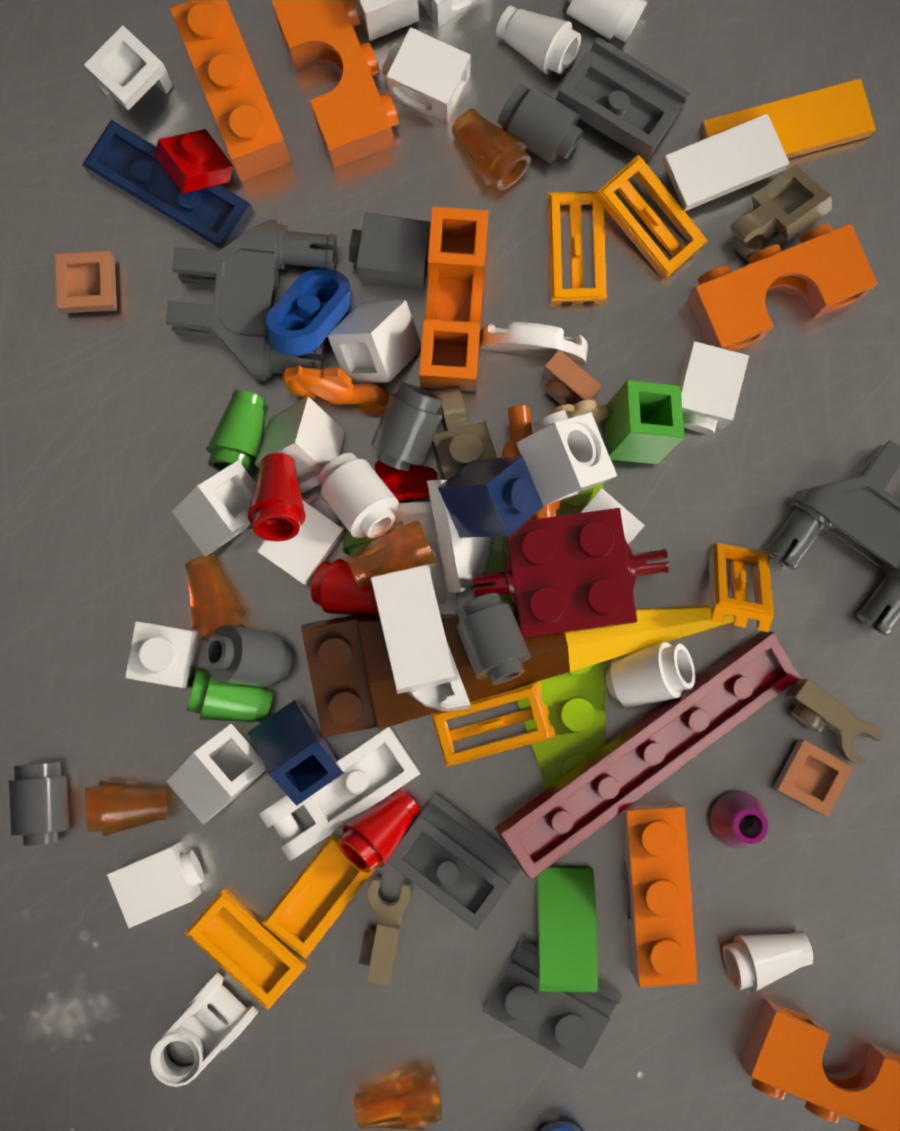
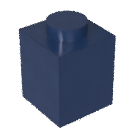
[438,456,544,538]
[248,700,344,806]

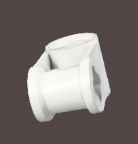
[150,972,259,1087]

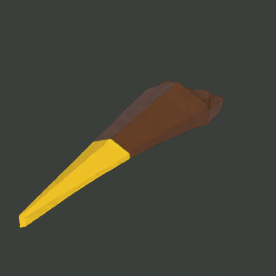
[301,605,734,738]

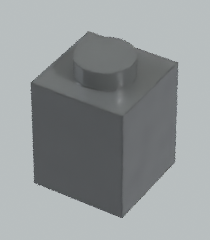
[349,212,431,290]

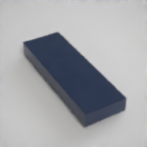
[82,120,252,251]

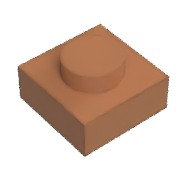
[54,251,117,313]
[542,349,602,405]
[773,739,854,817]

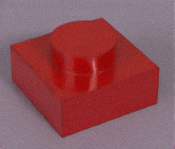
[155,129,234,194]

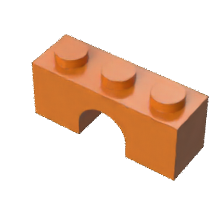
[169,0,291,182]
[271,0,399,169]
[419,206,489,392]
[687,223,878,351]
[620,801,698,987]
[740,999,900,1131]

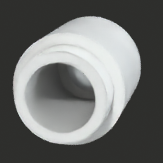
[566,0,648,42]
[318,453,399,538]
[606,642,695,709]

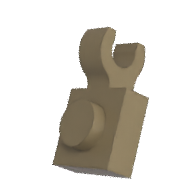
[730,165,832,261]
[432,386,497,480]
[783,679,884,765]
[359,877,411,987]

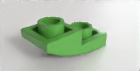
[536,867,598,992]

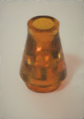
[452,109,531,190]
[346,520,436,589]
[185,554,246,642]
[85,780,169,837]
[354,1071,442,1130]

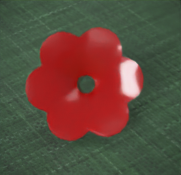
[374,460,438,503]

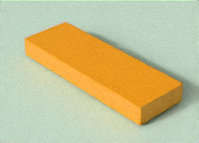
[700,78,876,159]

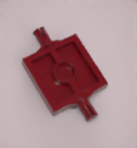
[471,508,669,639]

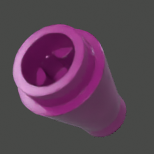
[710,792,768,848]

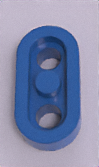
[266,268,351,356]

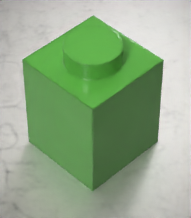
[604,380,684,464]

